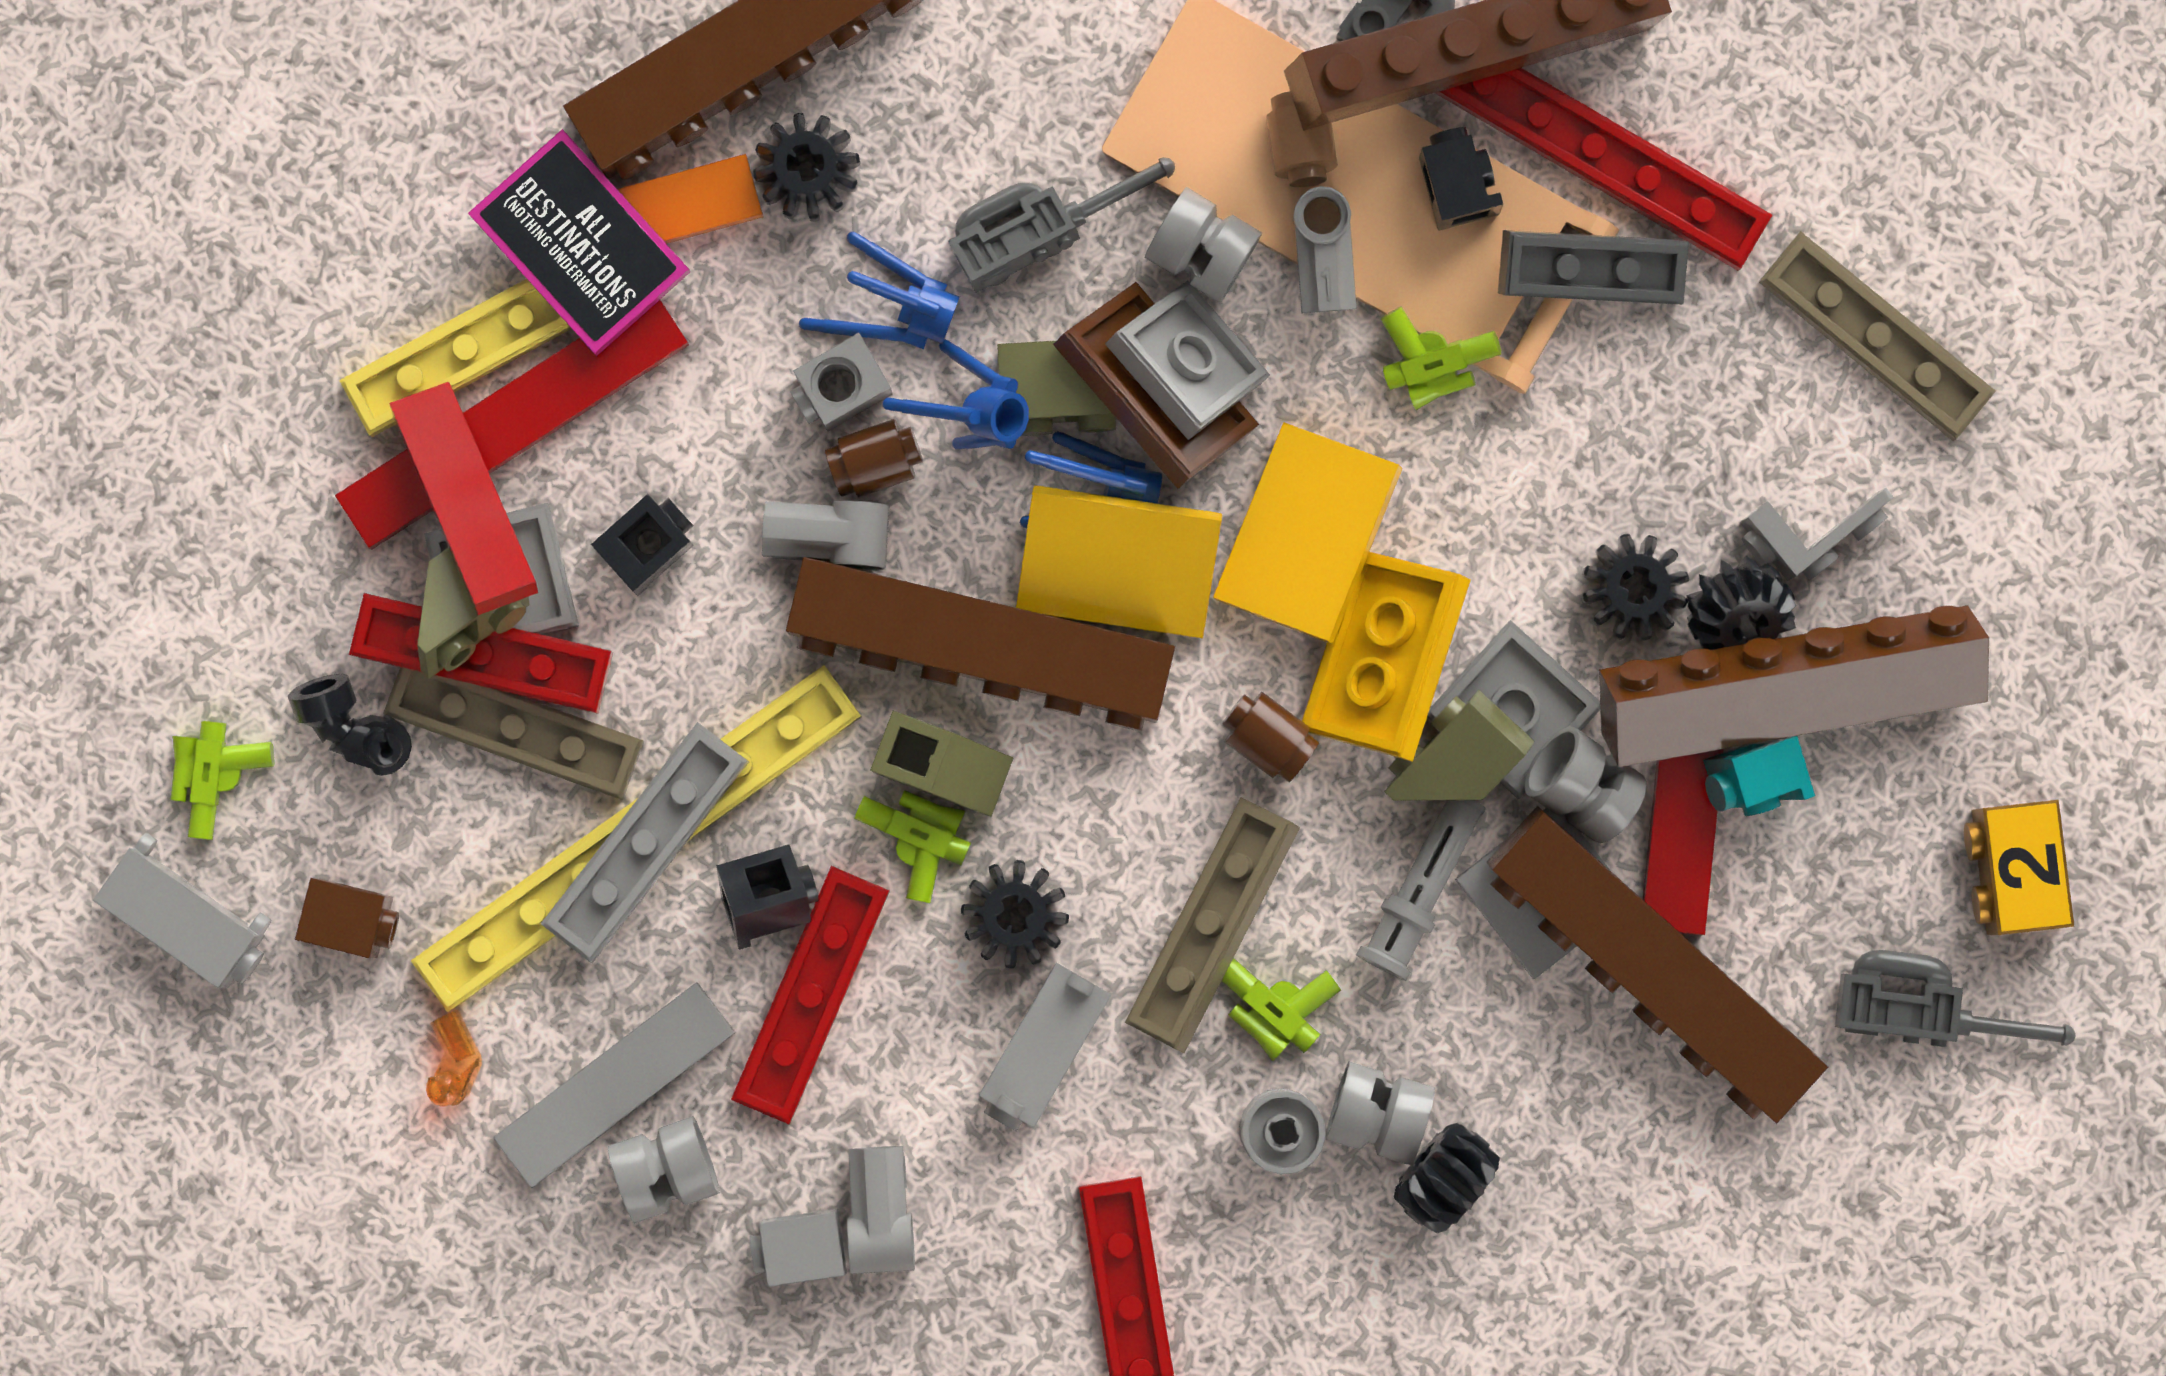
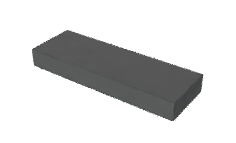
[1498,230,1689,305]

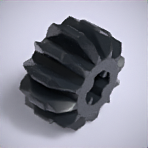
[753,113,861,222]
[1581,534,1689,641]
[1686,555,1796,650]
[961,860,1069,968]
[1394,1123,1500,1233]

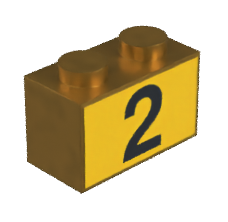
[1964,800,2075,935]

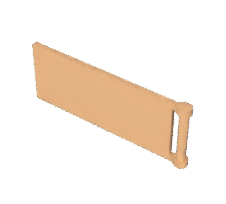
[1102,0,1619,394]

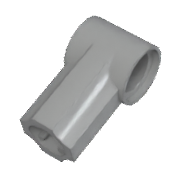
[1293,186,1357,313]
[762,501,890,570]
[847,1146,915,1274]

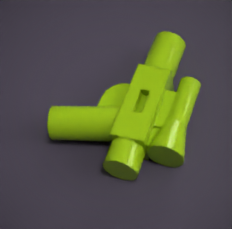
[1380,306,1502,410]
[170,721,275,840]
[854,790,971,903]
[1222,958,1341,1062]

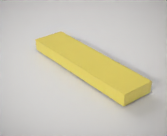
[339,279,572,437]

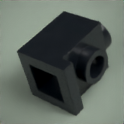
[1419,127,1504,231]
[591,494,694,596]
[716,844,819,950]

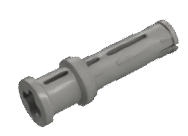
[1356,800,1486,981]

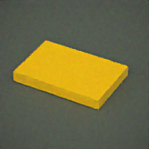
[1213,422,1403,644]
[1016,485,1222,638]
[1302,552,1471,762]

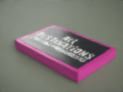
[468,129,690,356]

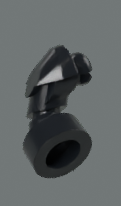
[288,674,412,776]

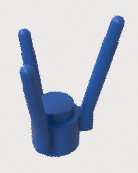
[799,232,960,350]
[882,339,1029,450]
[1020,431,1162,528]

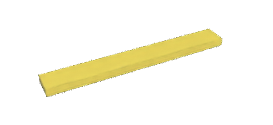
[411,665,862,1012]

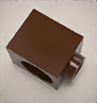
[295,878,399,958]

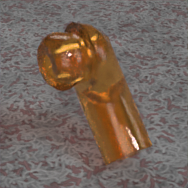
[426,1009,482,1107]

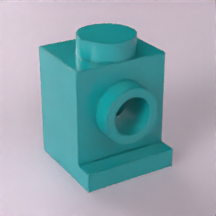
[1703,736,1815,816]

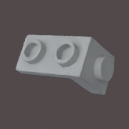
[1740,488,1894,581]

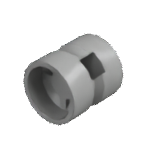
[1144,187,1262,303]
[1524,726,1647,843]
[1325,1061,1435,1166]
[1239,1088,1326,1175]
[608,1116,720,1224]

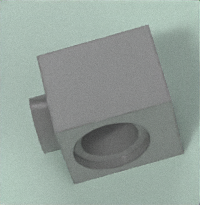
[790,333,893,432]
[750,1209,847,1287]

